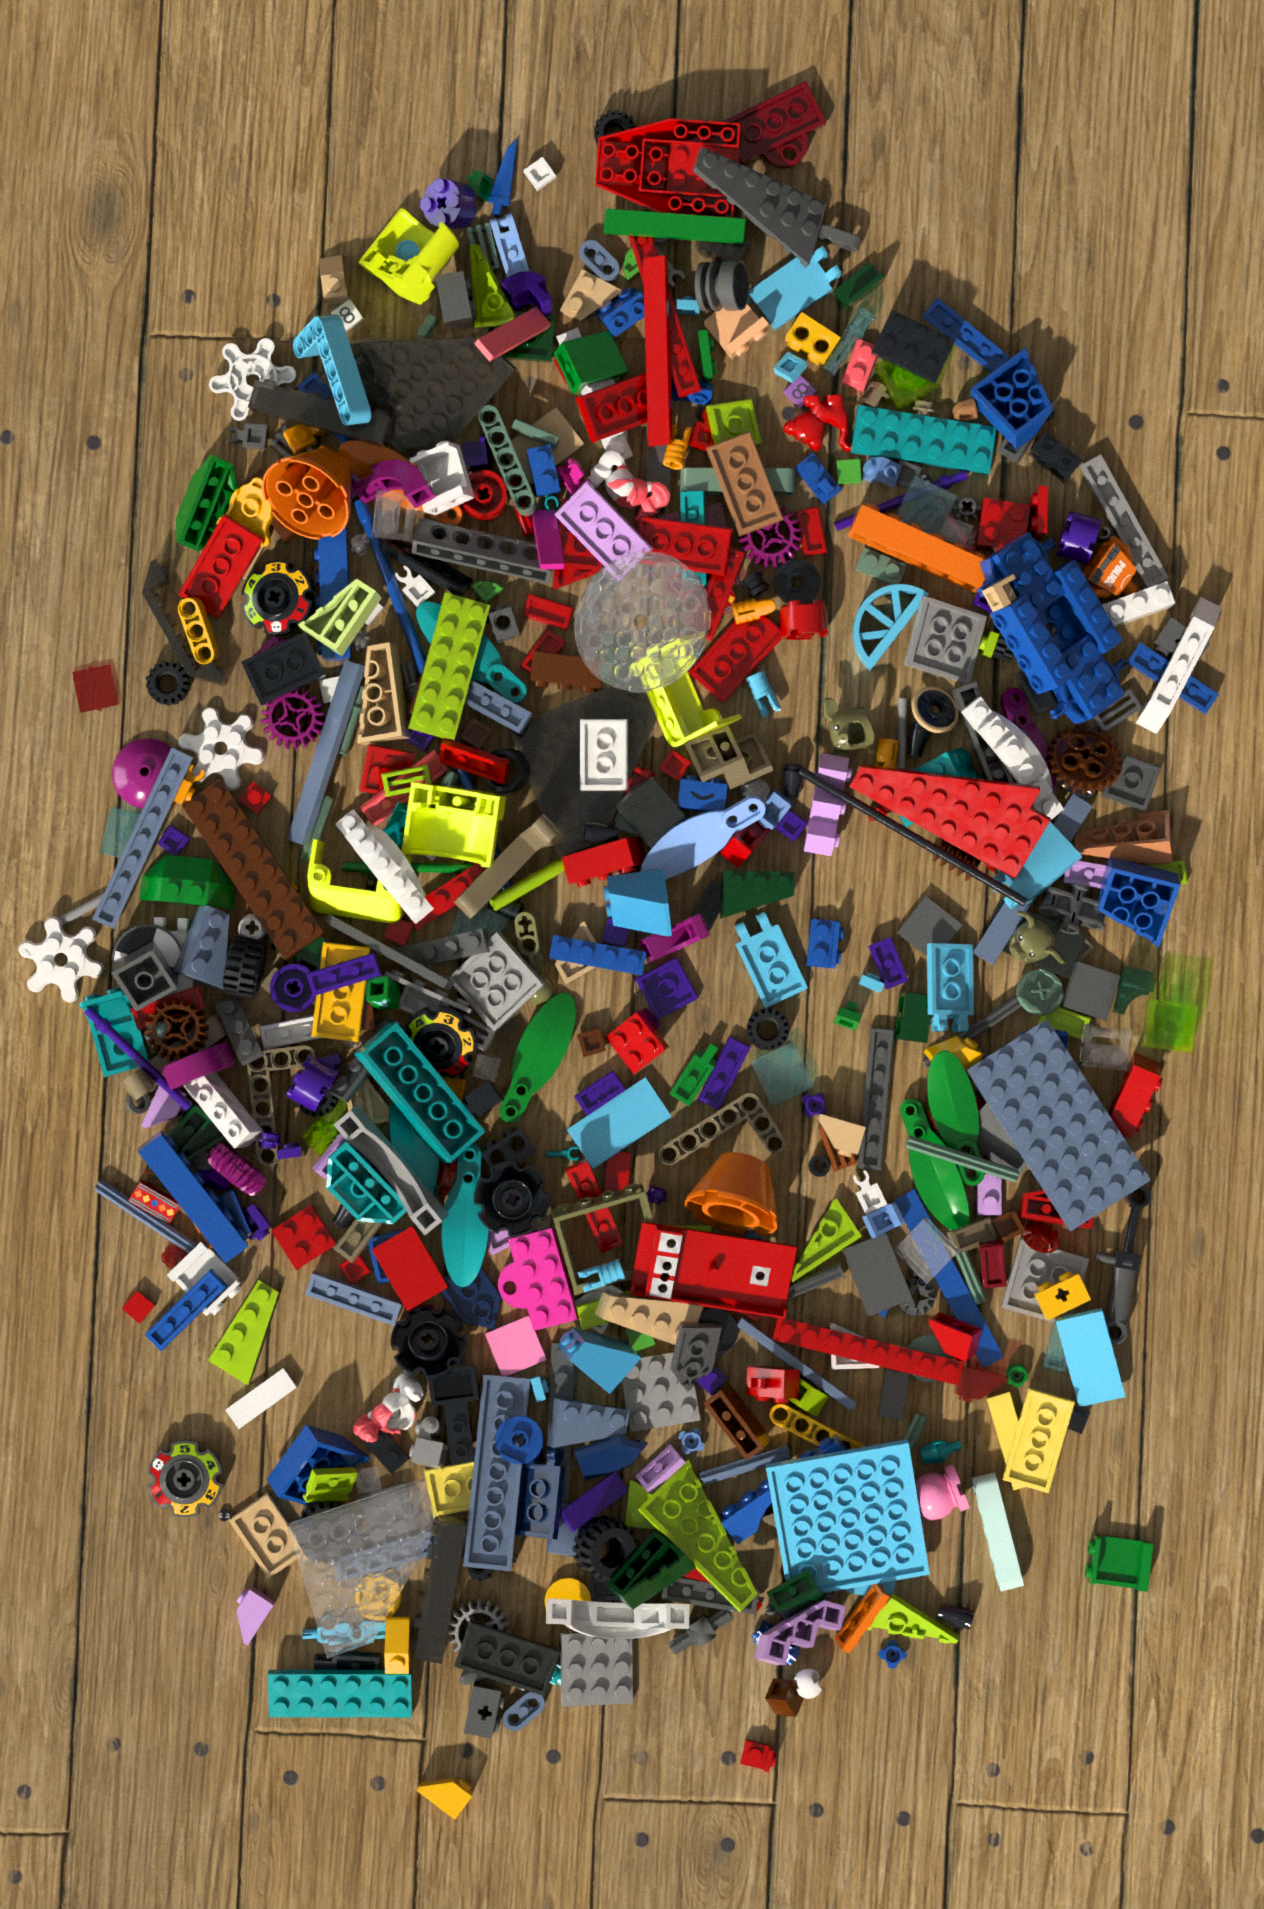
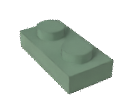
[855,547,907,585]

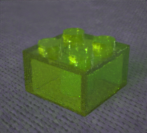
[875,361,941,411]
[1141,999,1198,1053]

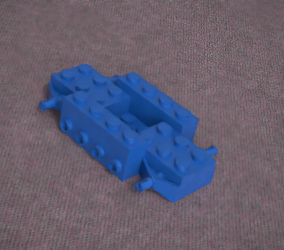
[977,532,1128,724]

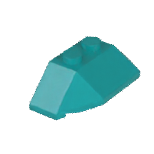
[326,1141,407,1224]

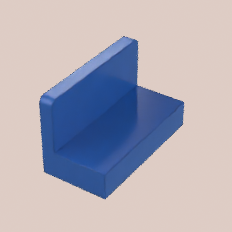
[218,1189,254,1235]

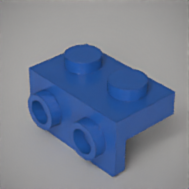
[595,287,645,337]

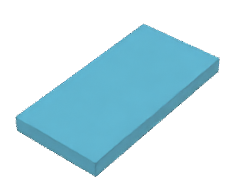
[567,1077,672,1169]
[1055,1308,1125,1407]

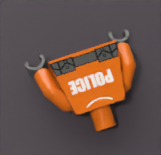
[1082,526,1138,598]

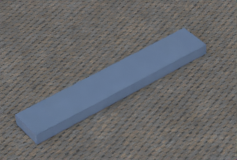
[737,1317,857,1410]

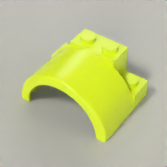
[358,208,459,305]
[402,782,506,868]

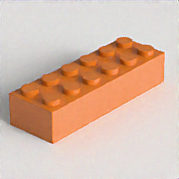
[846,503,987,593]

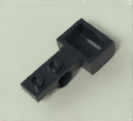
[428,1364,480,1464]

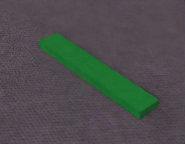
[603,209,746,244]

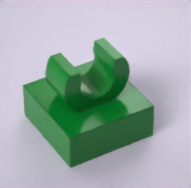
[466,170,493,202]
[833,1000,862,1031]

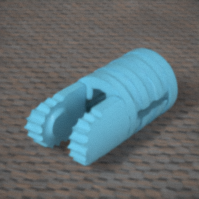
[746,671,781,718]
[578,1259,625,1293]

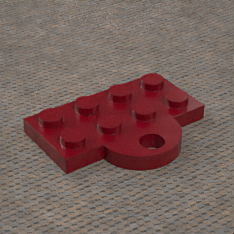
[722,81,827,168]

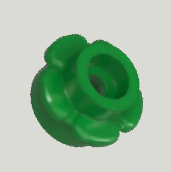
[1005,1363,1029,1387]

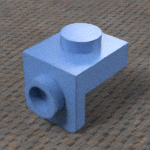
[861,457,901,487]
[757,789,794,830]
[862,1202,904,1238]

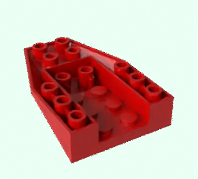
[595,118,742,218]

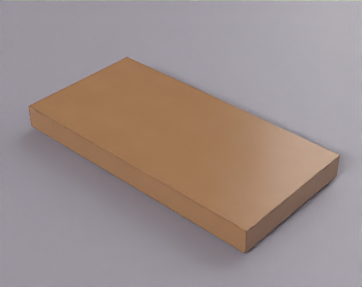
[706,431,784,537]

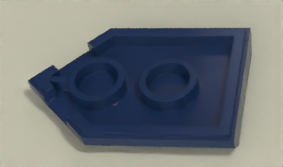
[441,1266,501,1330]
[574,1435,648,1481]

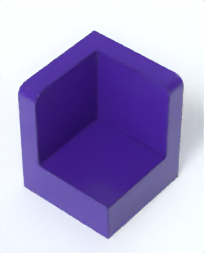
[462,436,489,471]

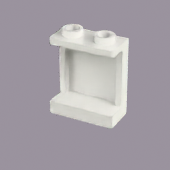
[410,441,475,515]
[167,1241,243,1316]

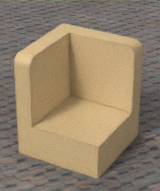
[982,574,1016,612]

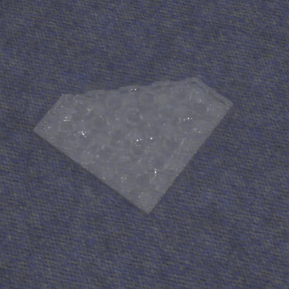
[286,1478,438,1658]

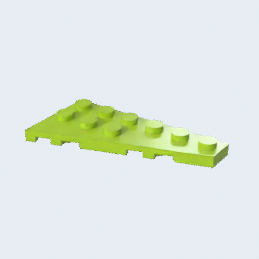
[638,1459,758,1612]

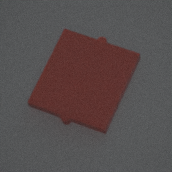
[72,665,119,713]

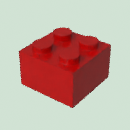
[975,498,1031,552]

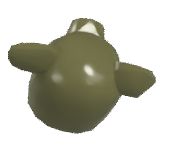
[823,698,874,757]
[1009,911,1066,964]

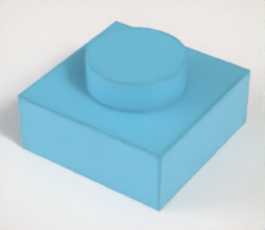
[676,296,700,315]
[773,352,807,383]
[858,972,884,993]
[530,1375,550,1402]

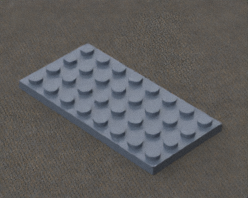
[966,1019,1151,1231]

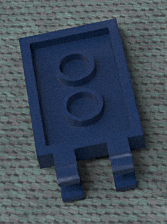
[515,1448,565,1539]

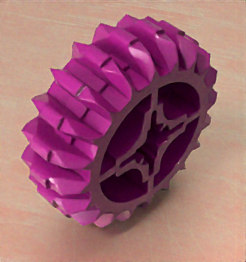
[739,506,802,568]
[261,688,325,750]
[207,1143,267,1196]

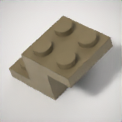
[684,724,774,789]

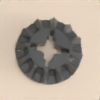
[900,1278,936,1316]

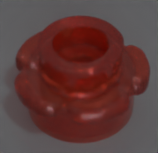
[161,1245,184,1269]

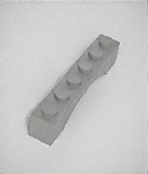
[333,1105,449,1235]

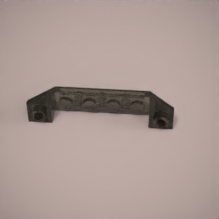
[142,559,227,687]

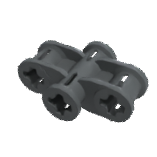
[1039,883,1105,935]

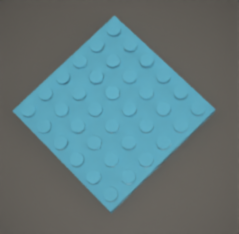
[765,1439,930,1593]

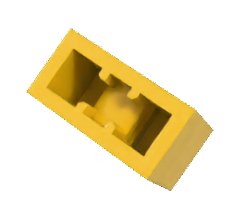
[1033,1271,1091,1320]

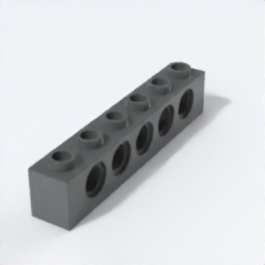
[411,518,553,584]
[952,681,1014,783]

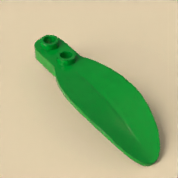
[499,993,576,1123]
[927,1050,984,1186]
[900,1098,970,1230]

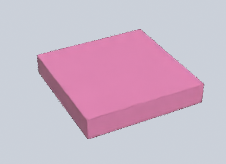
[485,1315,547,1376]

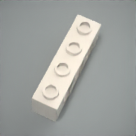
[184,1072,263,1148]

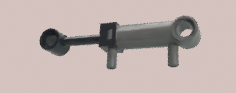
[1087,1186,1151,1344]

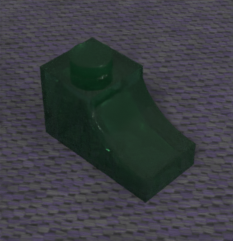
[1112,966,1156,1015]

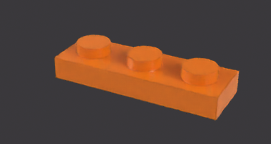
[834,1583,890,1654]

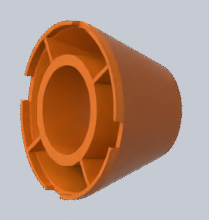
[685,1152,778,1236]

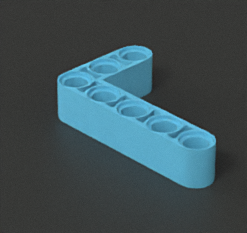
[293,314,371,425]

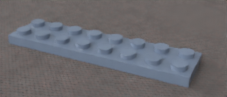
[463,1374,531,1571]

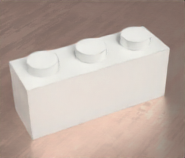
[1102,581,1175,628]

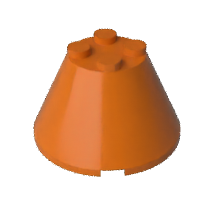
[262,446,351,540]

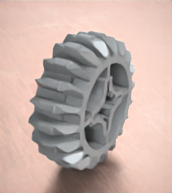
[447,1599,512,1652]

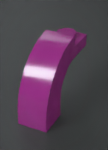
[352,460,436,508]
[639,914,710,963]
[161,1042,236,1090]

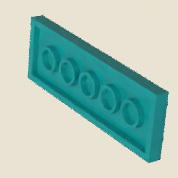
[850,405,996,475]
[268,1670,413,1718]

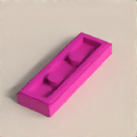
[532,510,564,569]

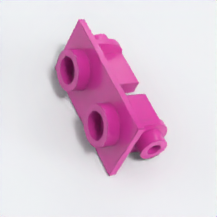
[556,458,591,496]

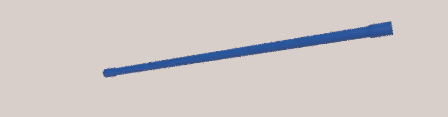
[353,499,513,891]

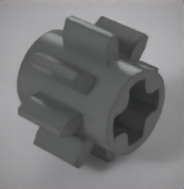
[951,493,982,524]

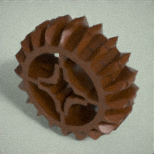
[144,998,210,1062]

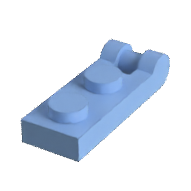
[489,213,529,278]

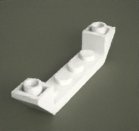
[1135,597,1222,734]

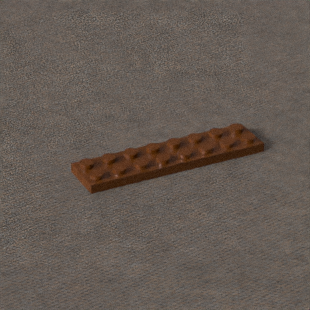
[182,779,325,960]

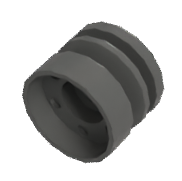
[695,260,749,312]

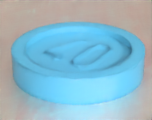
[396,240,420,261]

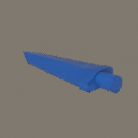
[488,138,518,217]

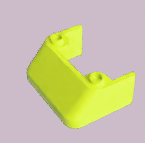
[638,631,742,747]
[307,839,412,924]

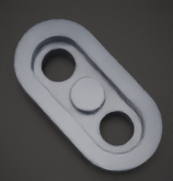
[579,240,619,282]
[503,1691,545,1731]

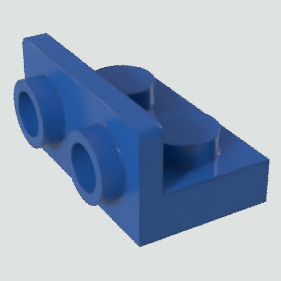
[806,919,844,969]

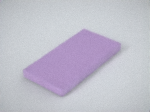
[554,481,654,582]

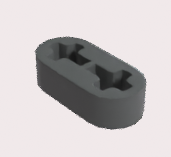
[817,225,862,252]

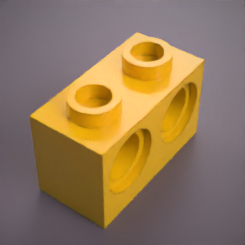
[785,312,841,365]

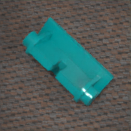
[384,802,408,850]

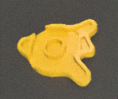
[217,477,274,547]

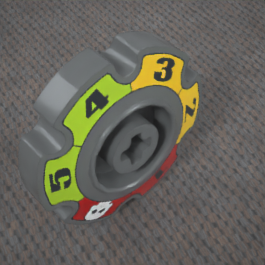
[147,1440,224,1517]

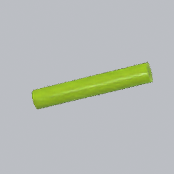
[489,857,565,911]

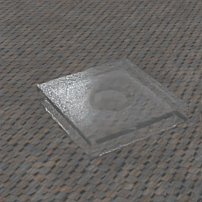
[893,1217,959,1284]

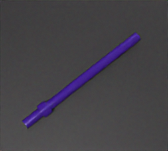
[834,470,968,531]
[84,1006,193,1111]

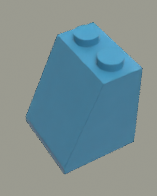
[603,869,672,936]
[557,1328,641,1394]

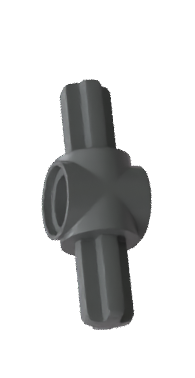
[669,1609,734,1654]

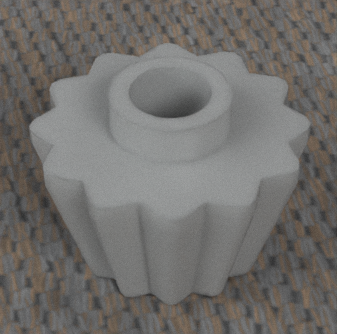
[739,777,771,808]

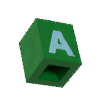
[366,976,401,1011]

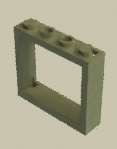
[551,1184,665,1295]

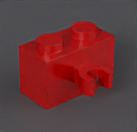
[746,1366,799,1403]

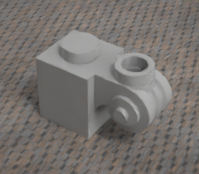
[409,1417,449,1470]

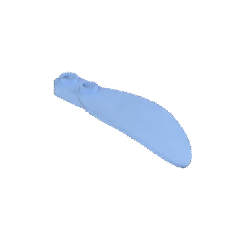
[640,795,765,880]

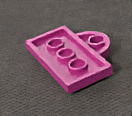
[498,1227,579,1331]

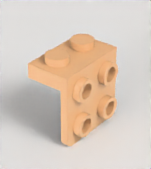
[704,304,769,359]

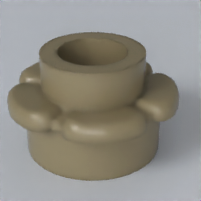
[912,400,935,416]

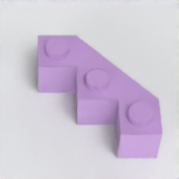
[804,753,852,856]
[754,1600,846,1665]

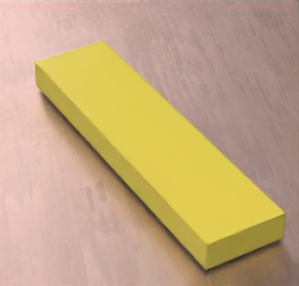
[986,1391,1026,1490]

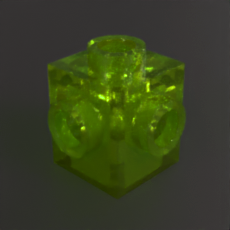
[301,1116,339,1157]

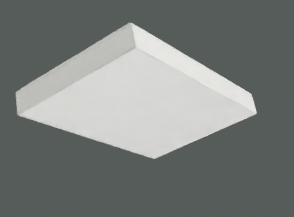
[580,719,628,791]

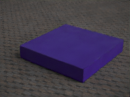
[635,956,699,1020]

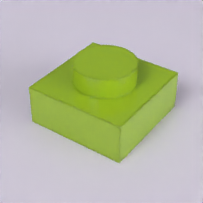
[979,631,1000,659]

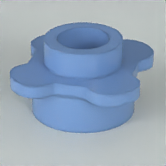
[679,1428,704,1454]

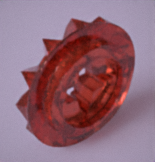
[436,1160,457,1196]
[1023,1222,1061,1253]

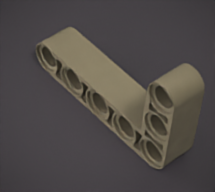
[454,813,560,919]
[121,1014,227,1101]
[247,1045,317,1167]
[659,1093,786,1165]

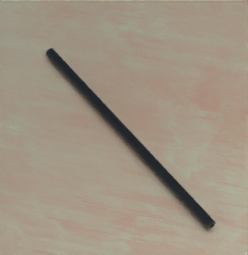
[798,766,1028,906]

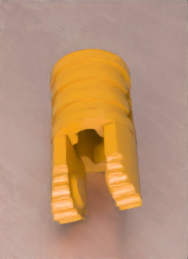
[663,425,693,470]
[731,598,776,624]
[876,739,899,769]

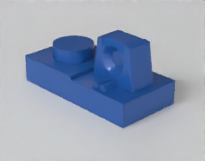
[794,453,842,505]

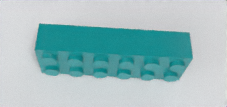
[354,1022,485,1163]

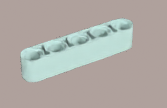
[971,1472,1024,1592]

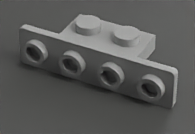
[384,969,473,1014]

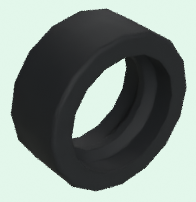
[483,748,530,793]

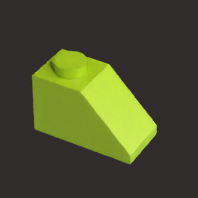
[783,1367,829,1417]

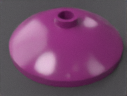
[112,738,178,809]

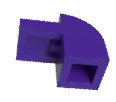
[501,271,552,317]

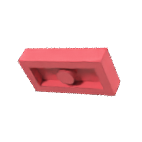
[841,339,876,392]

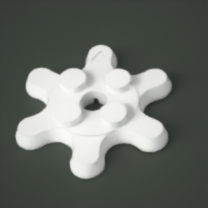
[209,338,296,421]
[178,707,265,791]
[19,916,105,1002]

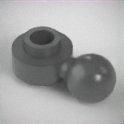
[125,1085,158,1114]

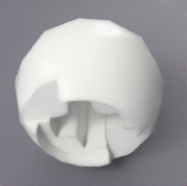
[238,913,267,940]
[794,1668,823,1699]

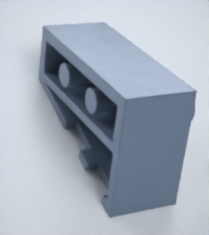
[173,906,229,990]
[547,1398,630,1448]

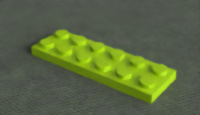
[408,592,490,741]

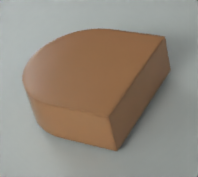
[952,398,979,422]

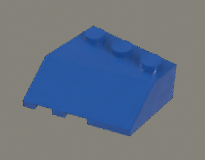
[970,348,1053,450]
[1097,857,1181,947]
[267,1424,370,1506]

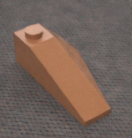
[1074,810,1173,864]

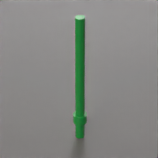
[342,860,474,874]

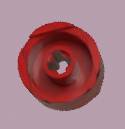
[462,470,508,522]
[779,600,828,640]

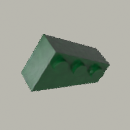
[720,870,795,919]
[167,1101,226,1160]
[607,1531,696,1610]

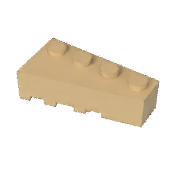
[357,642,410,746]
[595,1292,704,1345]

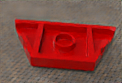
[553,498,603,589]

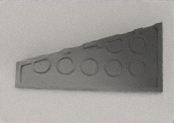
[692,147,827,268]

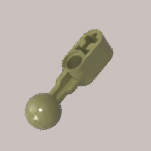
[515,908,553,1005]

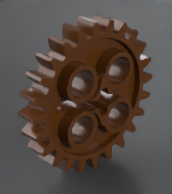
[1046,724,1124,795]

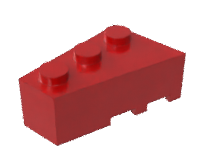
[561,837,646,887]
[1108,1052,1163,1139]
[1018,1190,1094,1229]

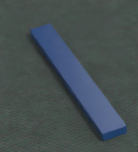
[893,1189,1004,1368]

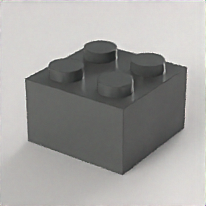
[111,941,178,1011]

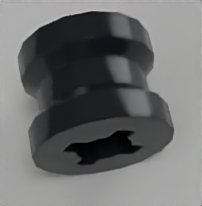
[741,571,770,598]

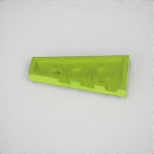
[208,1279,279,1385]

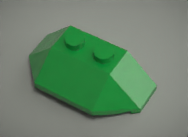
[175,455,238,552]
[139,855,236,910]

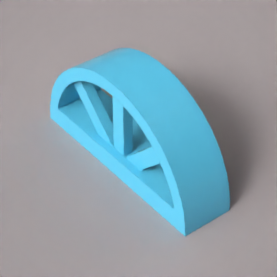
[852,584,929,671]

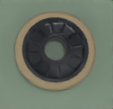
[911,687,959,733]

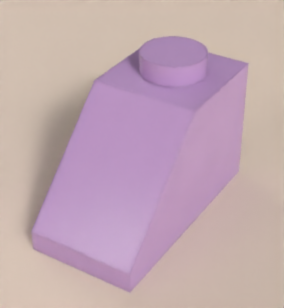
[141,1086,190,1128]
[236,1586,276,1646]

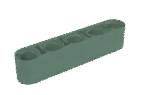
[478,405,537,516]
[680,468,795,495]

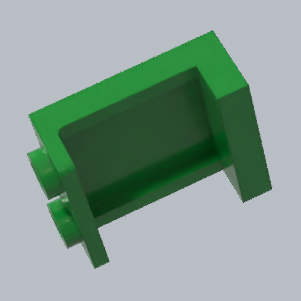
[554,331,629,394]
[1085,1534,1154,1592]

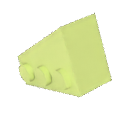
[298,579,382,656]

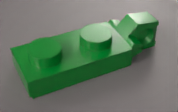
[669,1043,718,1106]

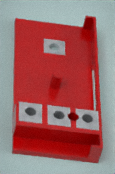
[630,1221,797,1319]

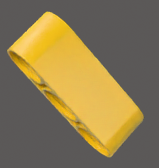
[178,597,219,664]

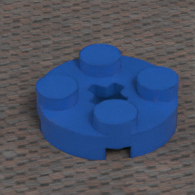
[495,1416,544,1464]

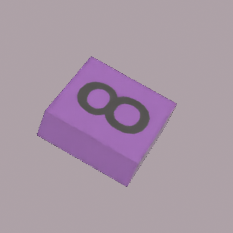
[783,375,817,409]

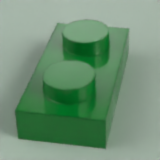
[698,330,717,381]

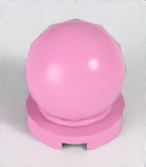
[915,1464,969,1520]

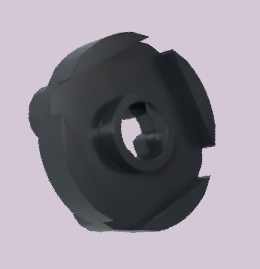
[773,559,821,605]
[698,1308,738,1356]

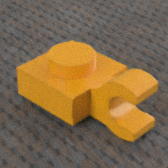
[283,419,327,454]
[173,765,206,805]

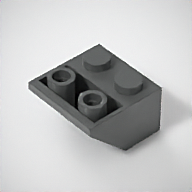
[435,271,477,329]

